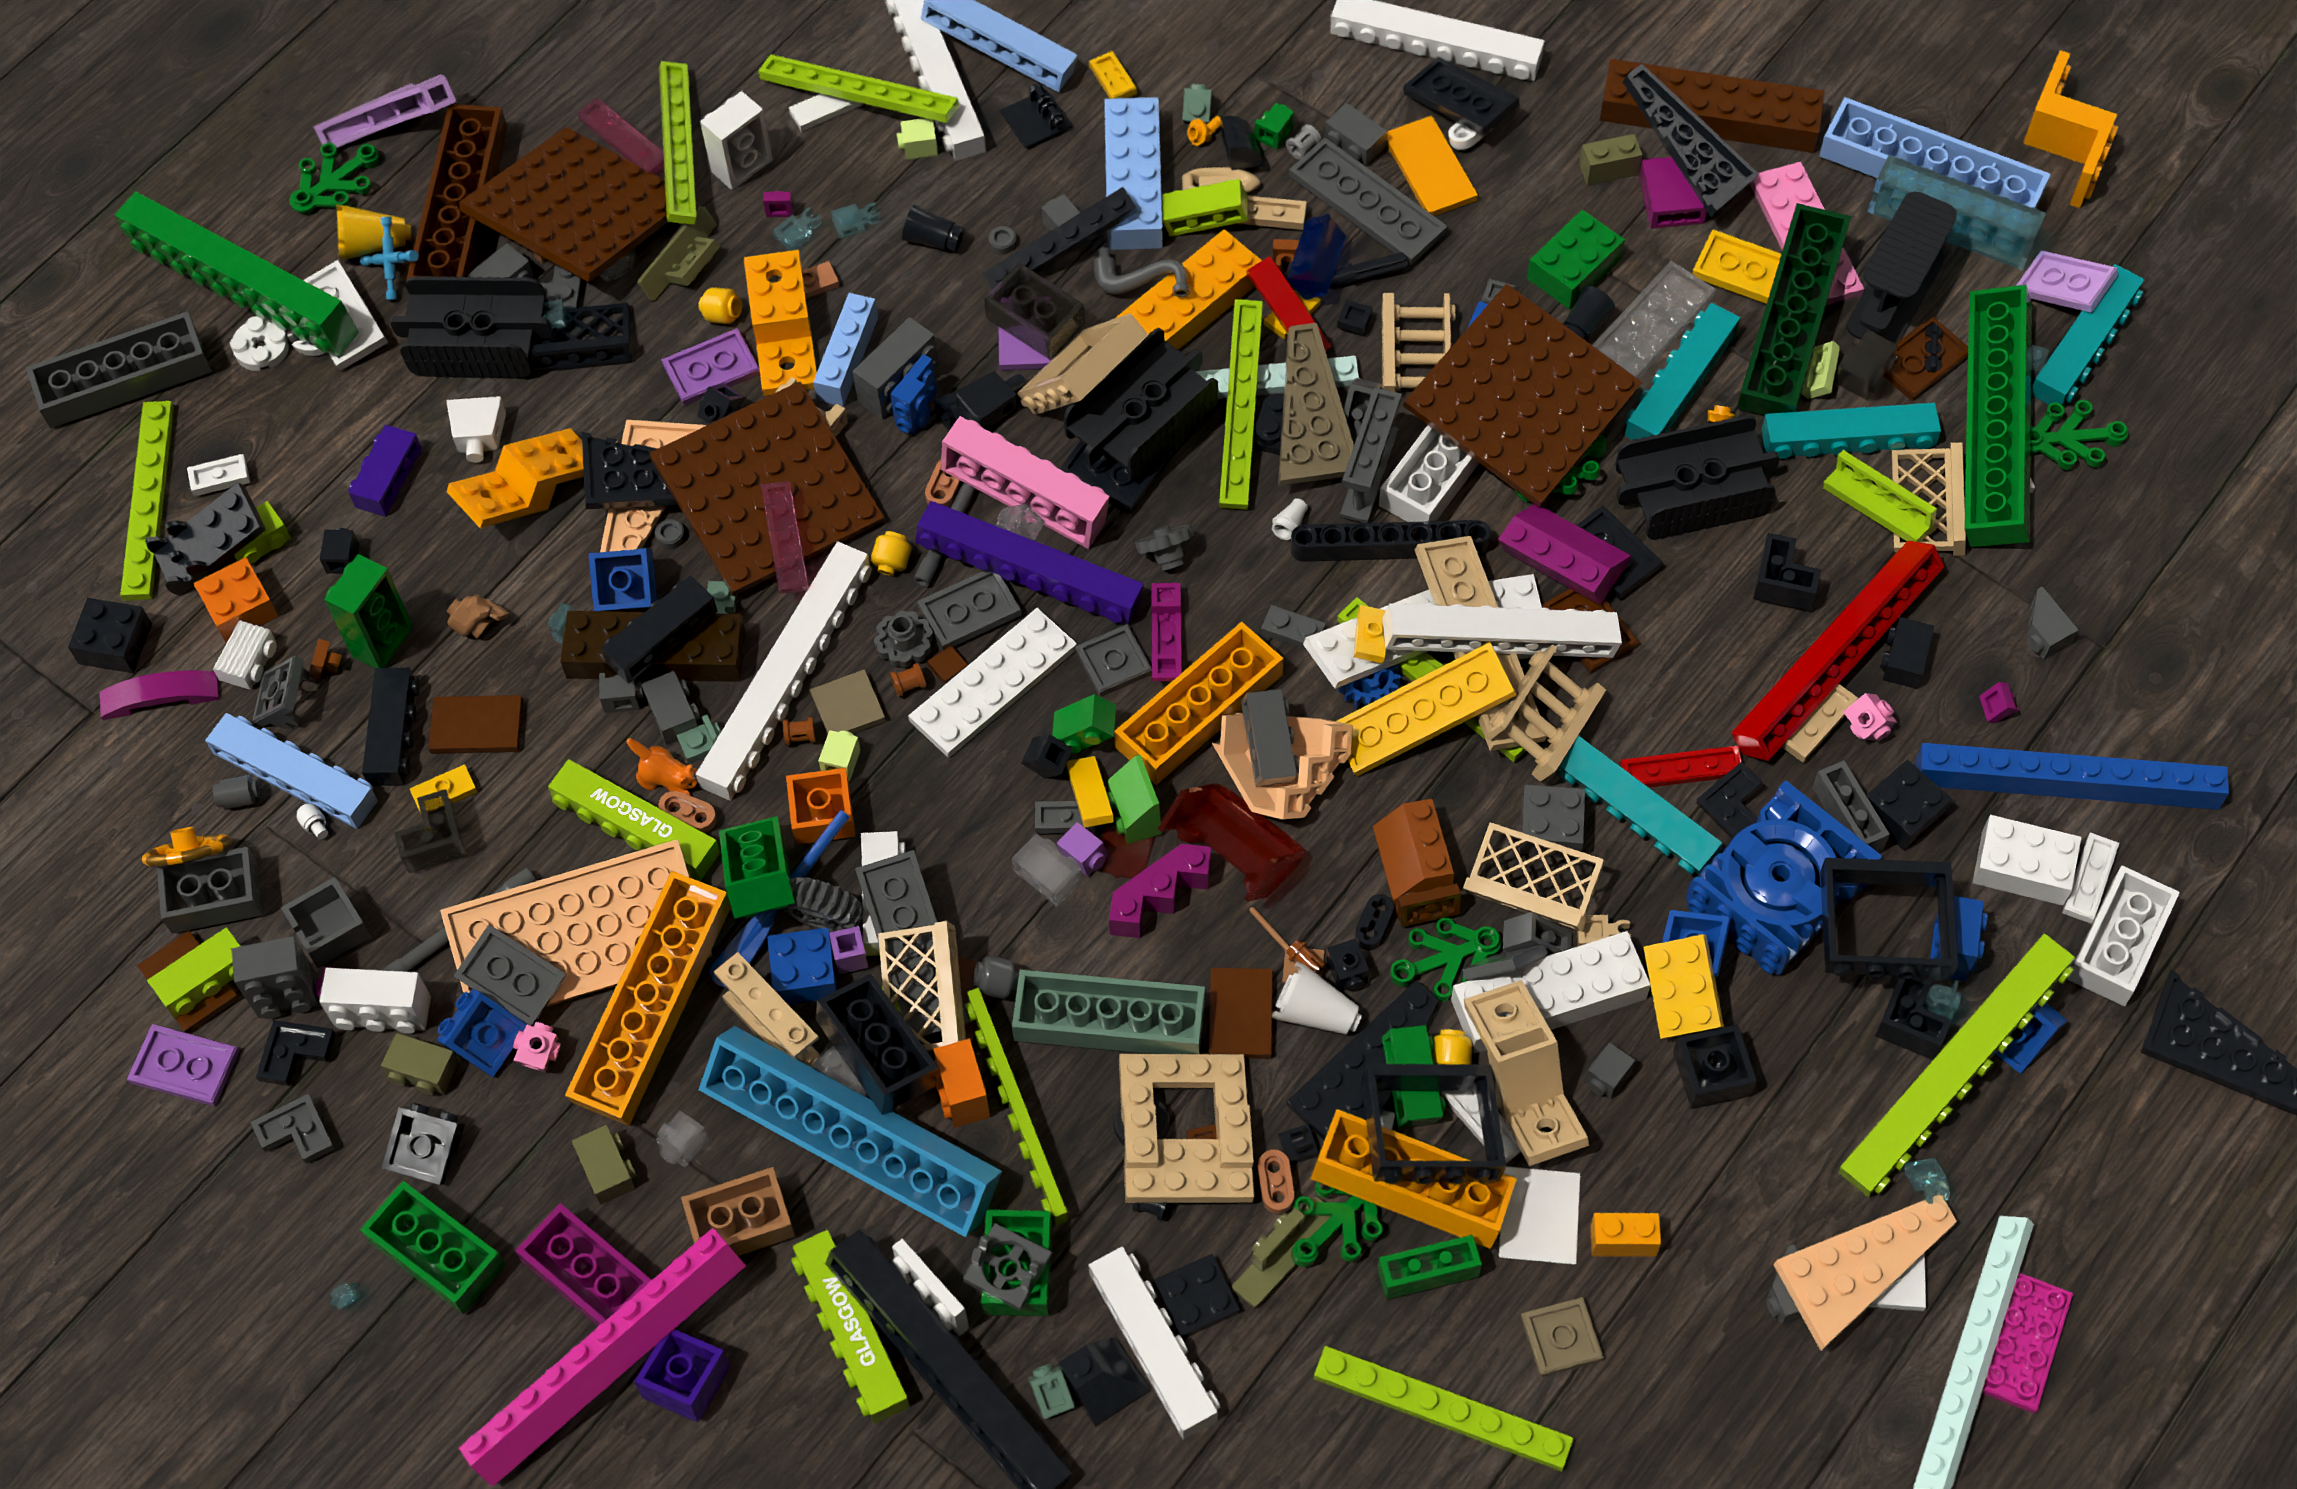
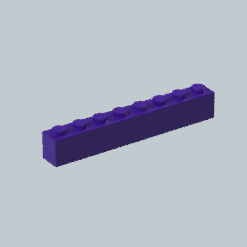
[915,501,1144,625]

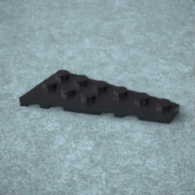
[1623,64,1759,217]
[581,432,678,510]
[2140,969,2297,1115]
[1287,980,1439,1140]

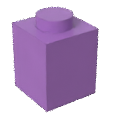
[1057,822,1108,877]
[829,926,869,974]

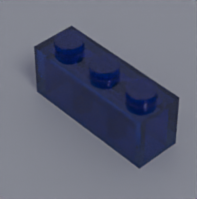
[1287,213,1346,301]

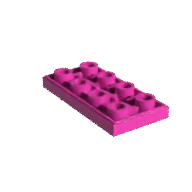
[1981,1273,2073,1414]

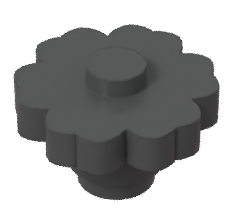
[1135,524,1194,570]
[874,610,934,668]

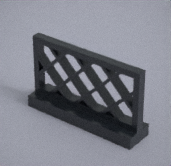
[528,303,632,373]

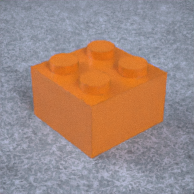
[193,557,279,643]
[786,768,856,845]
[933,1039,990,1128]

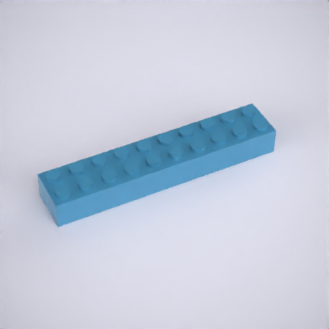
[698,1026,1002,1237]

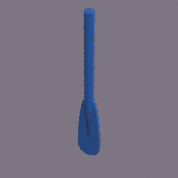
[710,810,850,987]

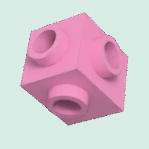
[1843,693,1897,741]
[513,1022,561,1073]

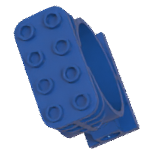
[1686,780,1882,975]

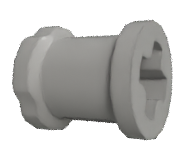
[1286,124,1322,159]

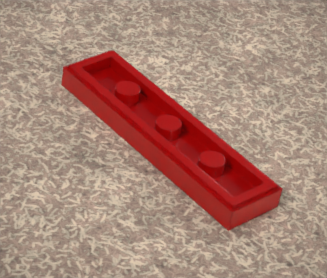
[1246,256,1332,352]
[1620,745,1742,788]

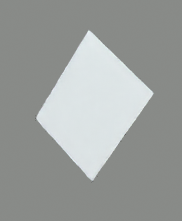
[1499,1167,1580,1264]

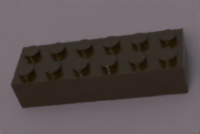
[560,611,746,682]

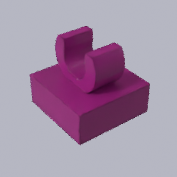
[1979,682,2019,723]

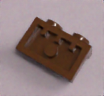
[1394,884,1461,927]

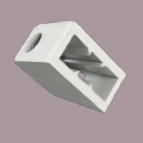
[447,397,506,463]

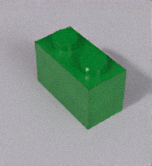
[1052,694,1116,754]

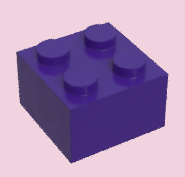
[634,1329,731,1422]

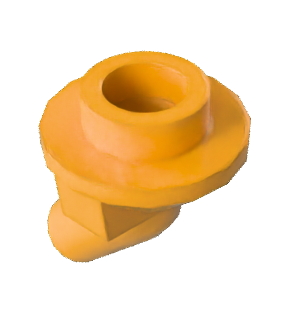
[1187,116,1221,146]
[1707,405,1736,422]

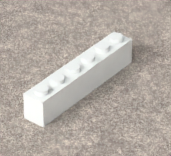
[1088,1246,1220,1440]

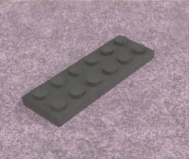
[1289,138,1448,265]
[855,850,969,1038]

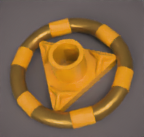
[142,827,232,867]

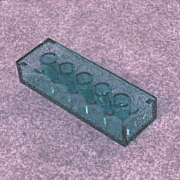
[1868,155,2046,270]

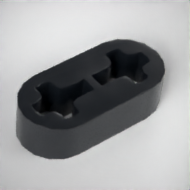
[1355,894,1394,951]

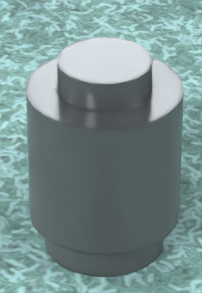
[213,775,260,809]

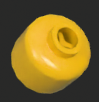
[699,287,742,324]
[871,531,912,576]
[1431,1030,1473,1065]

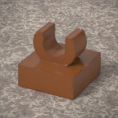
[1273,239,1301,271]
[309,639,342,679]

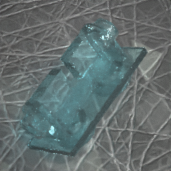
[1922,980,1961,1020]

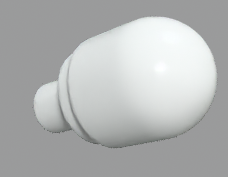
[296,804,328,840]

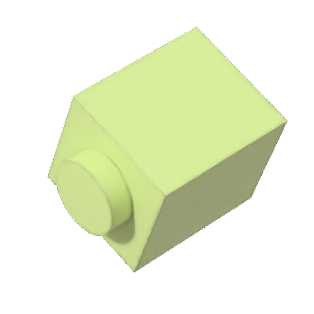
[897,118,938,160]
[818,730,861,781]

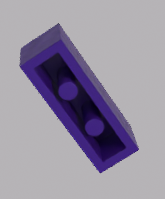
[349,424,422,517]

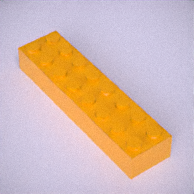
[565,870,731,1126]

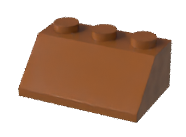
[1373,799,1454,904]

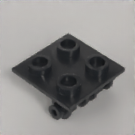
[999,83,1072,148]

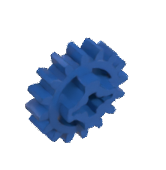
[1338,664,1401,708]

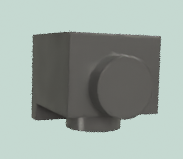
[599,673,644,713]

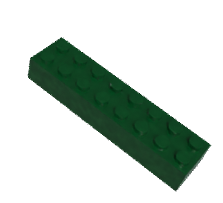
[1737,203,1851,416]

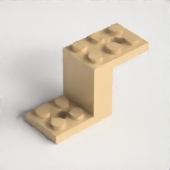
[1463,980,1589,1166]

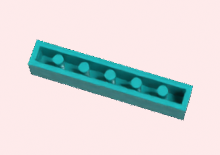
[2031,264,2145,406]
[1624,302,1741,440]
[1761,403,1941,459]
[1558,736,1724,876]

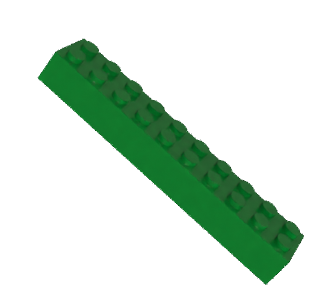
[115,191,359,356]
[1964,284,2032,547]

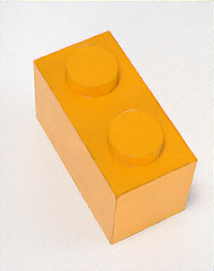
[1590,1213,1661,1257]

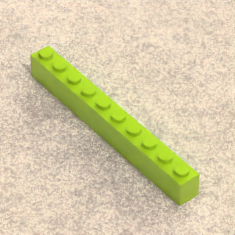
[1839,933,2075,1198]

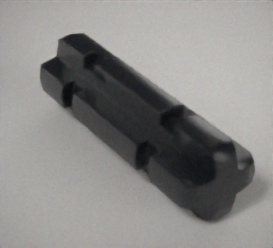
[1924,323,1943,373]

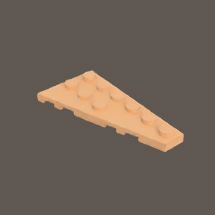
[600,420,707,552]
[1773,1194,1957,1351]

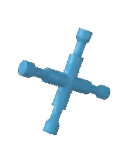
[360,217,418,300]

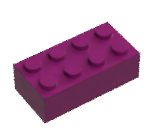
[515,1203,651,1327]

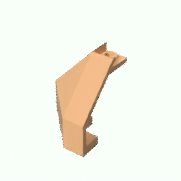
[1212,712,1353,819]

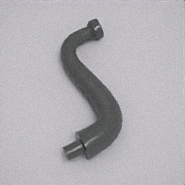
[1093,247,1190,297]

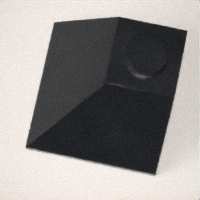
[1058,1337,1150,1427]

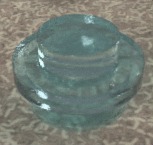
[329,1282,360,1311]

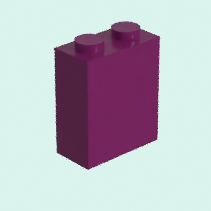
[1639,157,1707,229]

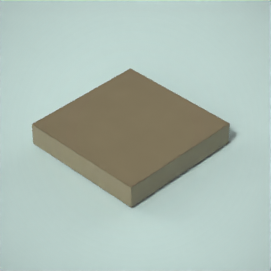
[810,669,886,735]
[1520,1297,1604,1378]

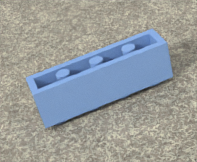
[813,293,878,407]

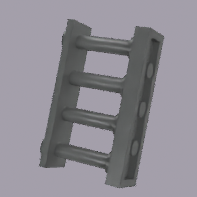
[1340,387,1402,523]

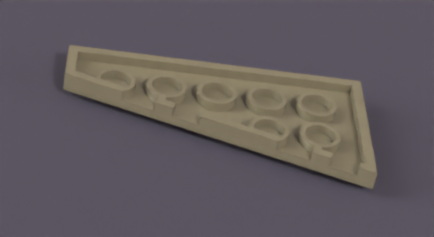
[1278,323,1354,486]

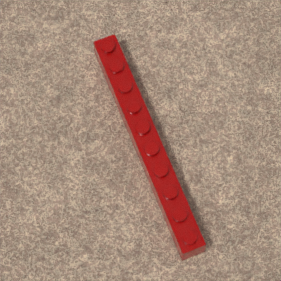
[1731,541,1945,761]

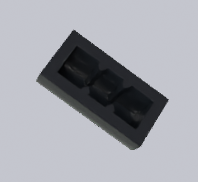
[1220,116,1263,170]

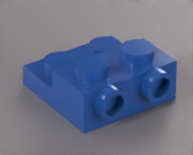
[891,354,937,435]
[437,989,527,1077]

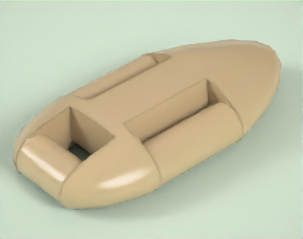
[1182,167,1260,193]

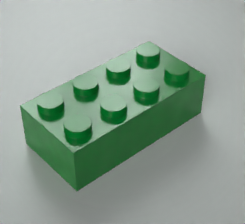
[324,554,414,668]
[719,816,795,918]
[360,1181,506,1315]

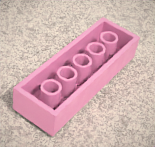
[941,416,1109,549]

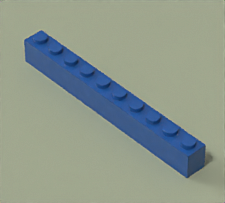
[1915,743,2229,810]

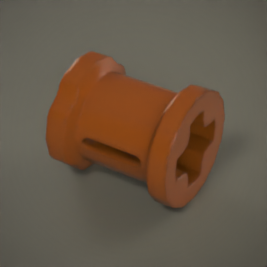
[890,663,926,697]
[783,717,816,746]

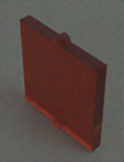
[1096,823,1154,879]

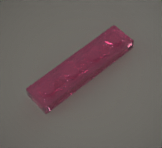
[577,98,664,174]
[761,481,808,594]

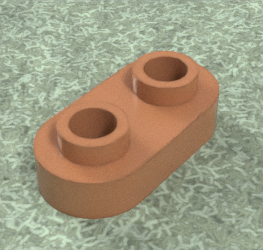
[925,460,962,507]
[658,791,717,833]
[1258,1150,1294,1214]

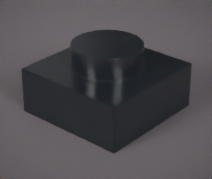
[1337,300,1373,335]

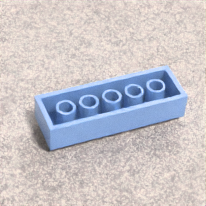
[1105,97,1163,250]

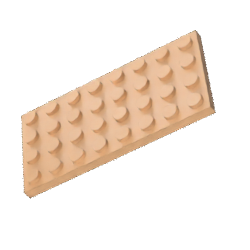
[440,839,713,1007]

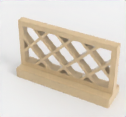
[1892,443,1966,556]
[1463,822,1605,932]
[878,921,966,1052]

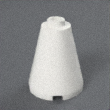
[1272,961,1362,1035]

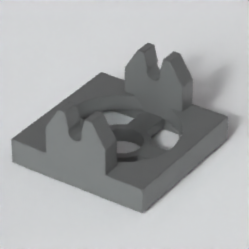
[252,656,310,729]
[963,1224,1052,1311]

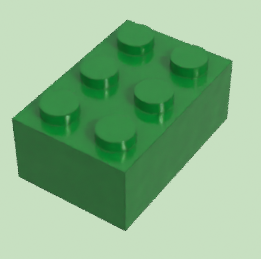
[1527,210,1625,309]
[982,1210,1052,1316]

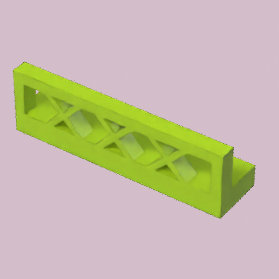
[1823,450,1937,543]

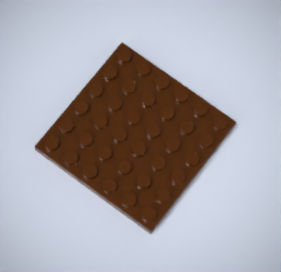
[459,127,668,282]
[1403,283,1643,508]
[650,381,884,596]

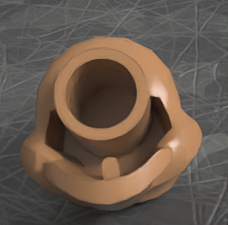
[446,595,510,639]

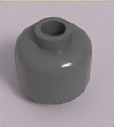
[973,956,1019,999]

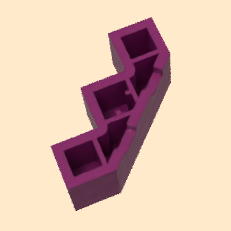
[1109,844,1211,938]

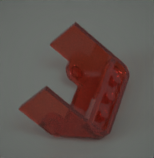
[1157,783,1306,902]

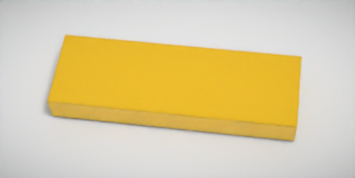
[1066,756,1114,828]

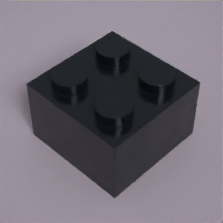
[68,598,152,674]
[1866,759,1952,851]
[1673,1024,1757,1109]

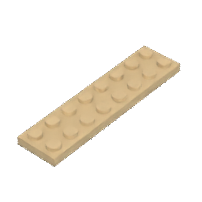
[1415,536,1547,751]

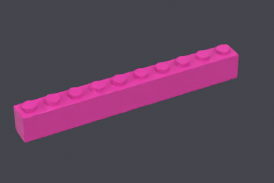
[459,1228,746,1487]

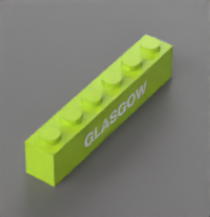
[548,759,720,881]
[791,1229,910,1424]

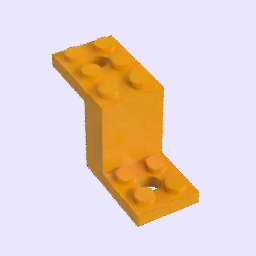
[2023,50,2118,208]

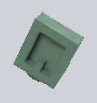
[676,715,721,764]
[1027,1364,1074,1419]

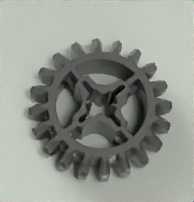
[783,877,864,932]

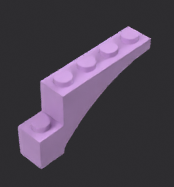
[313,75,456,152]

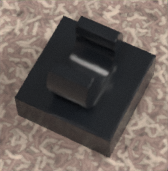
[1278,1124,1319,1165]

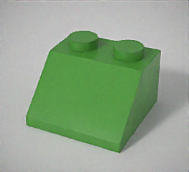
[1107,755,1162,844]

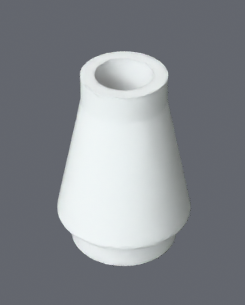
[1272,499,1308,540]

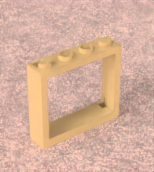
[1017,313,1148,415]

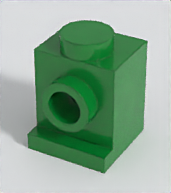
[1254,103,1294,150]

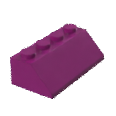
[1498,504,1632,605]

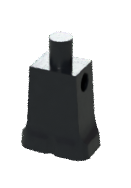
[935,371,1027,431]

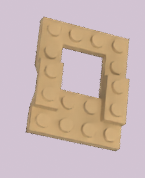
[1119,1054,1254,1203]

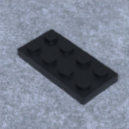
[1403,56,1520,136]

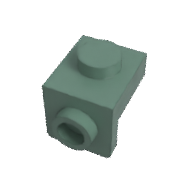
[1182,84,1212,123]

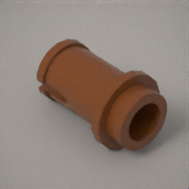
[1286,940,1326,974]

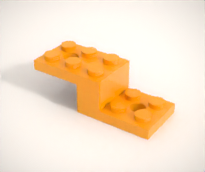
[744,250,817,396]
[447,428,584,528]

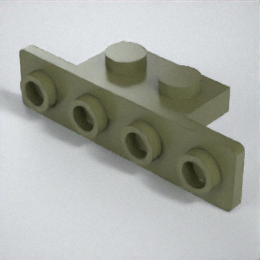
[637,206,720,301]
[1232,1197,1331,1308]

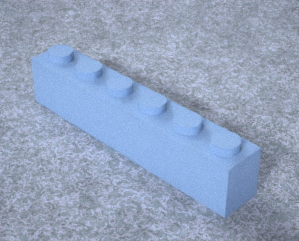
[921,0,1078,92]
[205,713,378,829]

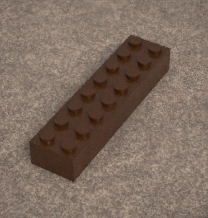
[1600,59,1825,153]
[406,104,508,281]

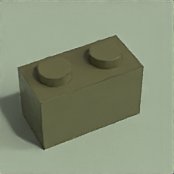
[1579,134,1642,186]
[381,1033,459,1095]
[572,1125,636,1205]

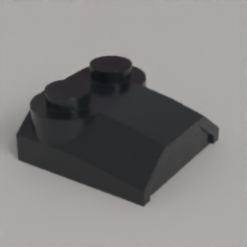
[1252,393,1284,455]

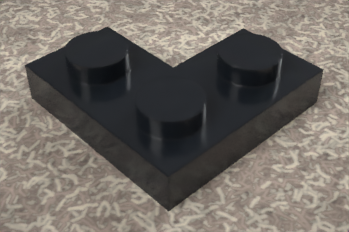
[1696,762,1762,839]
[256,1020,336,1086]

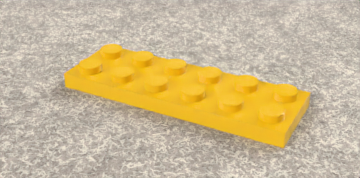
[1336,642,1517,776]

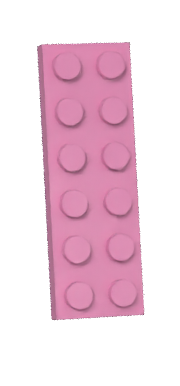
[1750,162,1864,305]

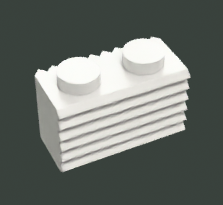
[213,620,277,690]

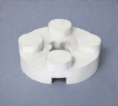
[230,316,289,371]

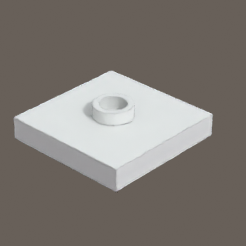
[1868,1253,1926,1311]

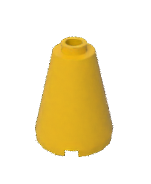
[337,205,411,260]

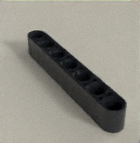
[1291,520,1491,562]

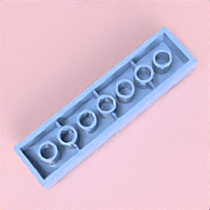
[1819,97,2050,234]

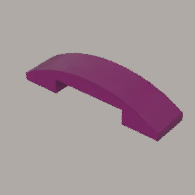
[1152,583,1182,681]
[100,670,220,720]

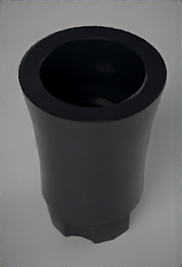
[902,204,965,252]
[1563,286,1615,341]

